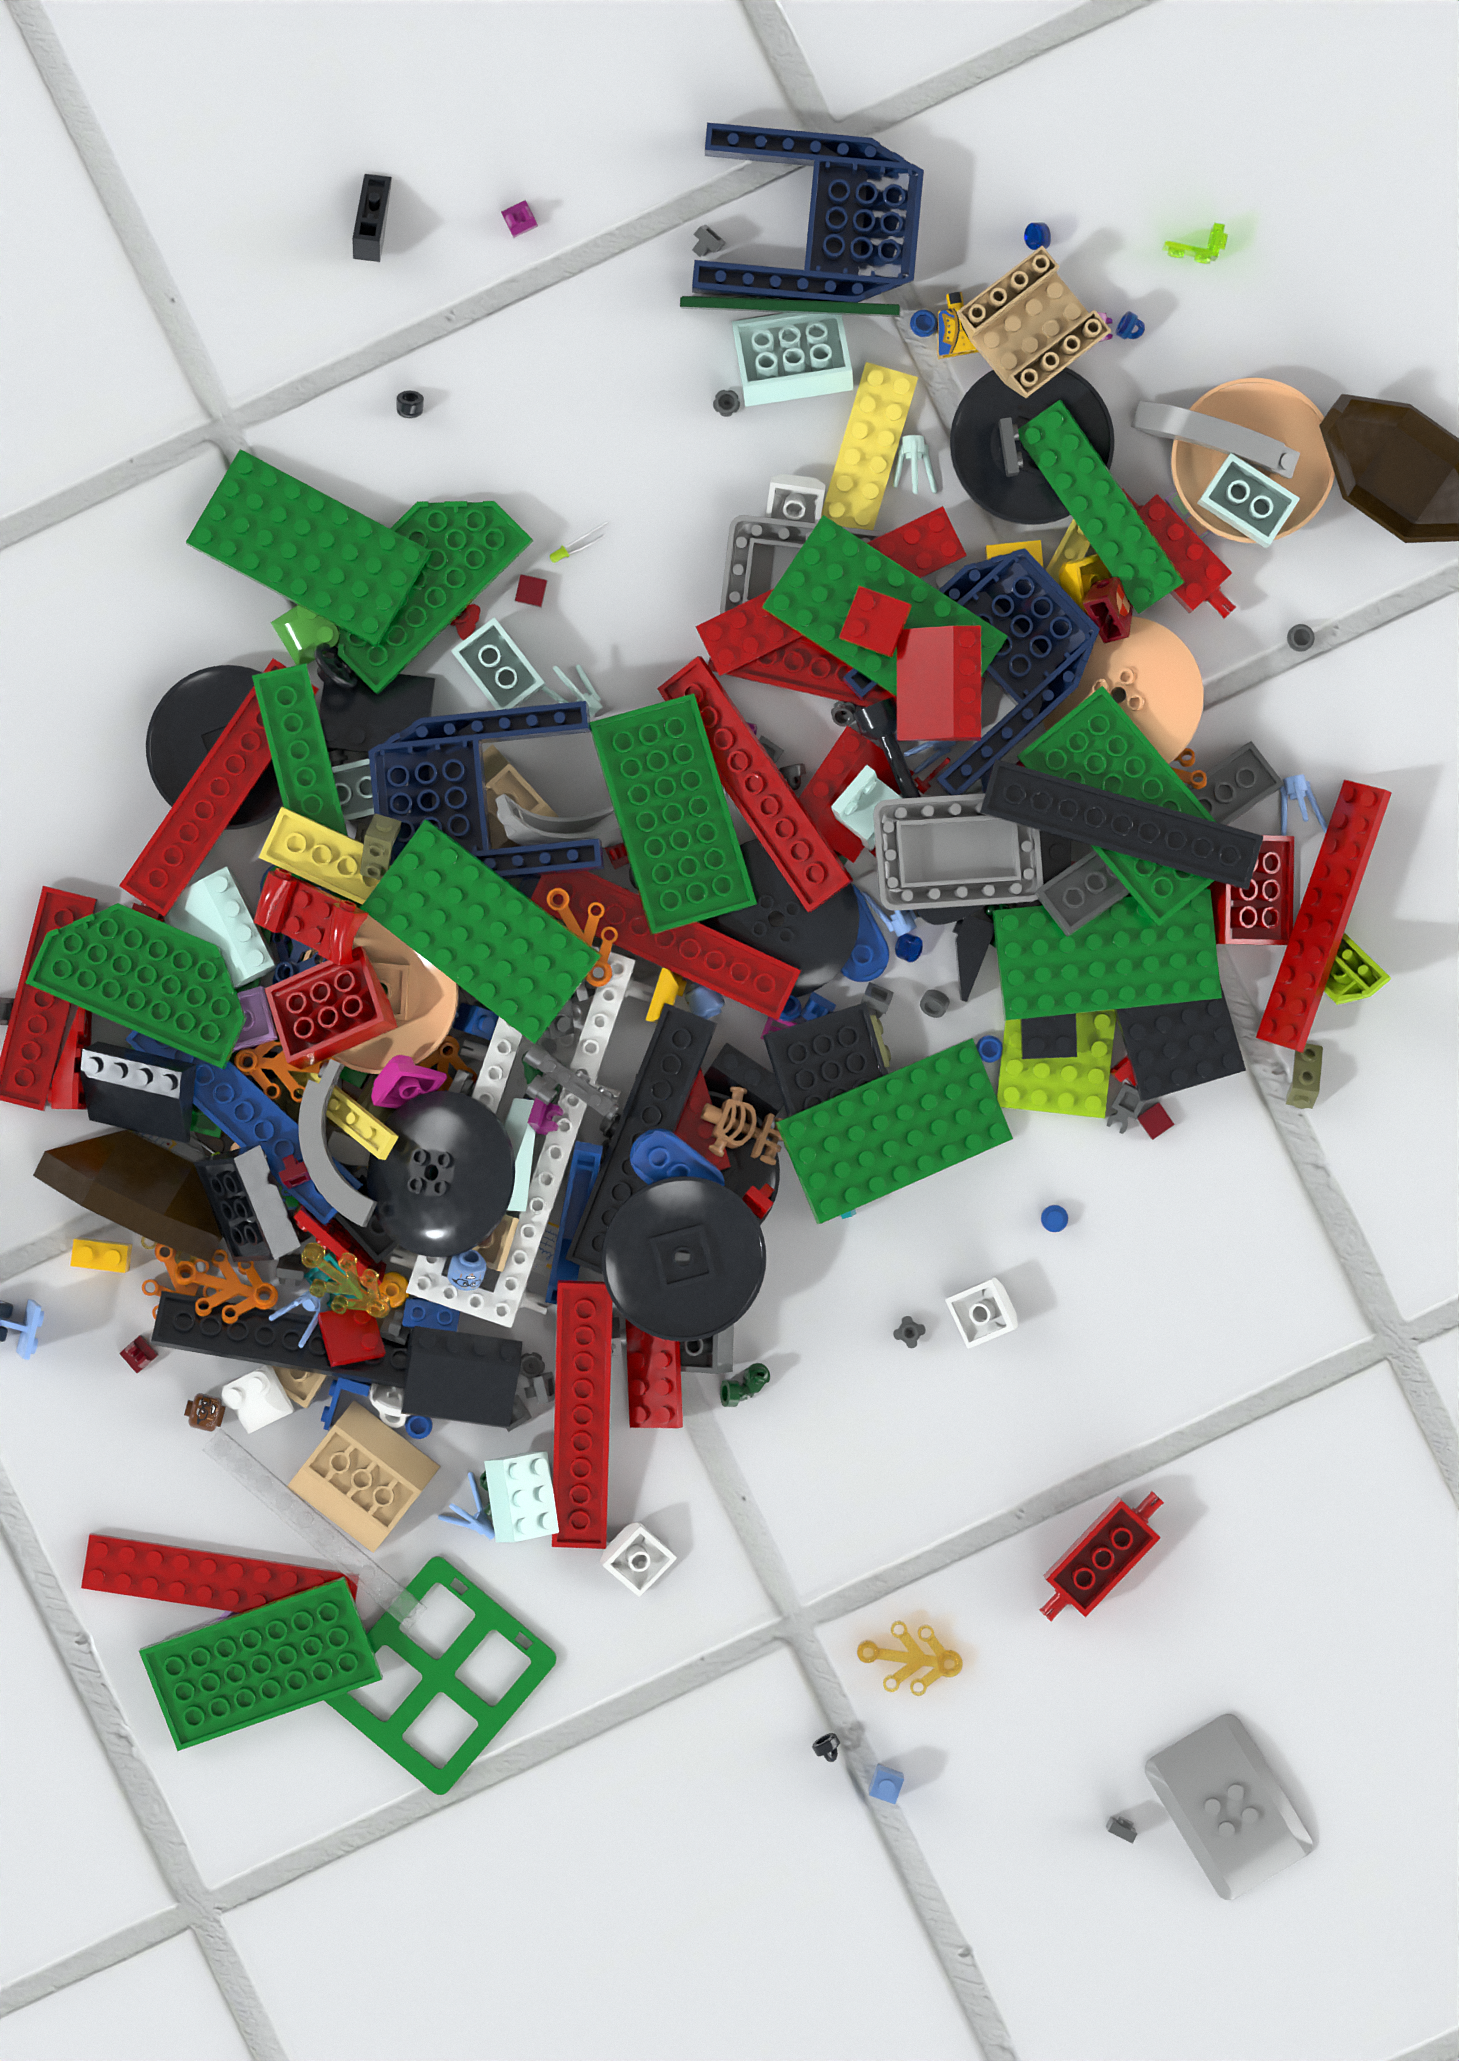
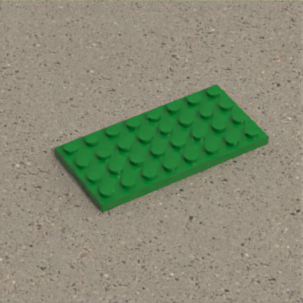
[186,449,431,647]
[762,515,1008,697]
[1017,686,1216,927]
[589,694,757,935]
[360,820,602,1044]
[993,889,1222,1021]
[776,1038,1013,1224]
[139,1576,383,1751]

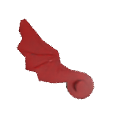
[914,757,951,794]

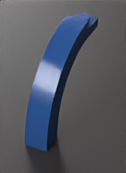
[545,1141,603,1305]

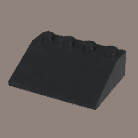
[319,668,435,753]
[80,1041,196,1144]
[193,1145,300,1262]
[401,1326,523,1429]

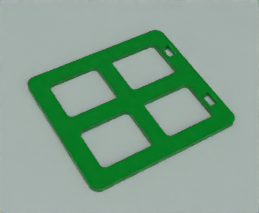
[324,1556,557,1795]

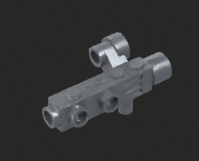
[523,1043,620,1120]

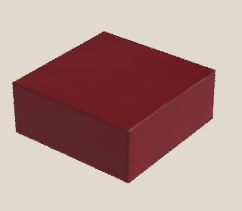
[515,574,548,608]
[1136,1102,1175,1140]

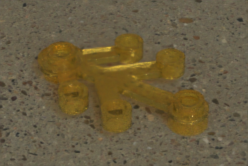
[301,1243,391,1318]
[857,1620,963,1696]

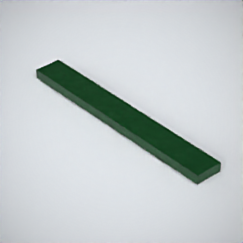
[680,296,901,317]

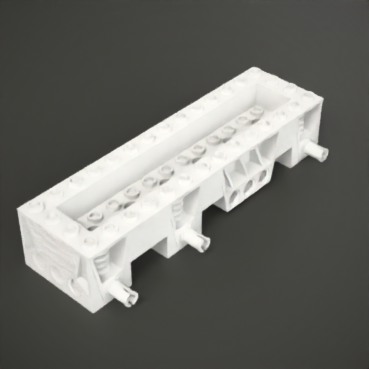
[390,946,656,1328]

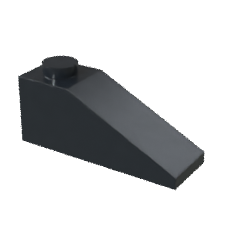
[352,174,392,262]
[952,915,995,1002]

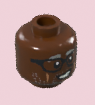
[184,1393,226,1432]

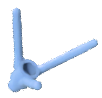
[438,1472,495,1540]

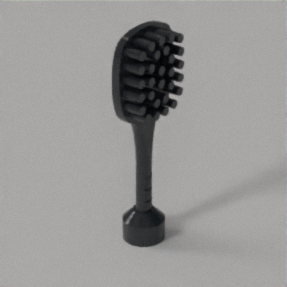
[853,697,985,925]

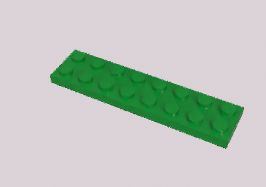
[1018,400,1185,614]

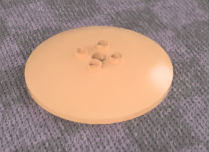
[1171,378,1335,543]
[1043,616,1204,764]
[303,915,458,1074]

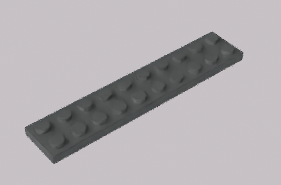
[1034,741,1284,937]

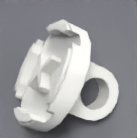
[370,1383,410,1428]

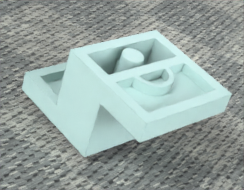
[831,765,903,851]

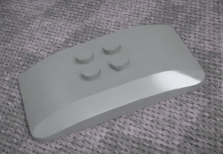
[720,515,886,614]
[873,794,1043,911]
[1145,1714,1312,1900]

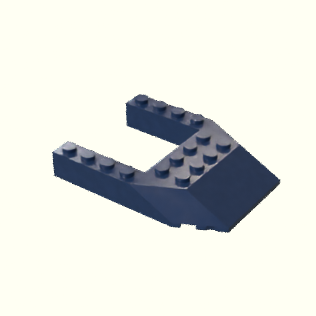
[692,122,924,303]
[843,548,1100,796]
[368,701,604,879]

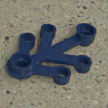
[272,887,331,982]

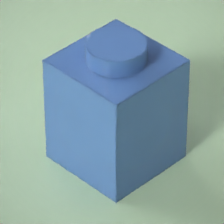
[868,1764,904,1804]

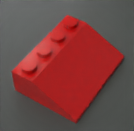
[897,626,981,741]
[798,725,914,863]
[1207,835,1294,945]
[265,946,398,1070]

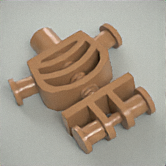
[701,1087,783,1165]

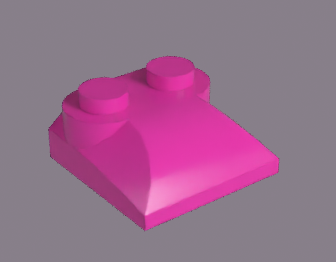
[371,1055,447,1109]

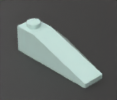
[503,1098,536,1211]

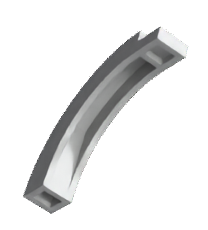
[1131,401,1300,479]
[495,794,623,849]
[298,1059,377,1227]
[328,1069,474,1166]

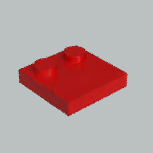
[839,586,912,658]
[317,1303,386,1367]

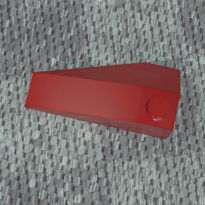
[48,1007,92,1110]

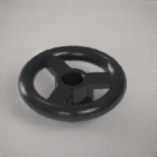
[314,643,359,688]

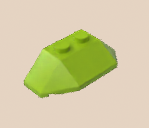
[1324,932,1391,1005]

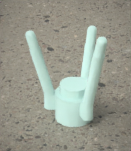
[892,435,937,494]
[542,665,603,718]

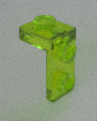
[1162,222,1228,264]

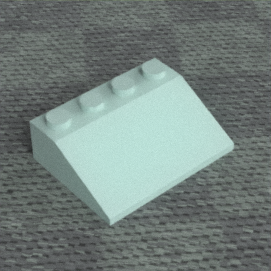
[732,313,854,407]
[163,867,278,989]

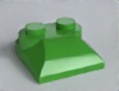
[270,605,341,665]

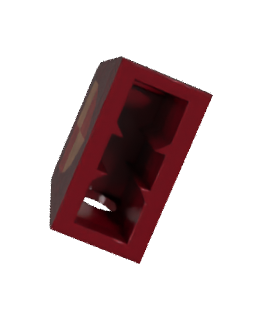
[1083,577,1133,644]

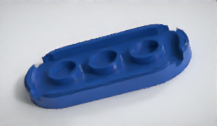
[840,884,889,982]
[630,1129,725,1186]

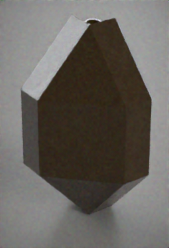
[1319,394,1459,543]
[33,1129,223,1262]

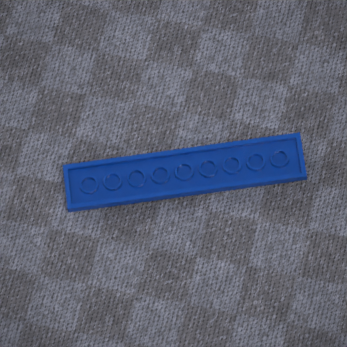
[125,1030,363,1226]

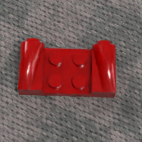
[253,868,368,965]

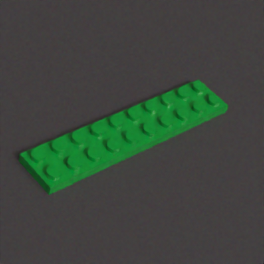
[252,663,362,910]

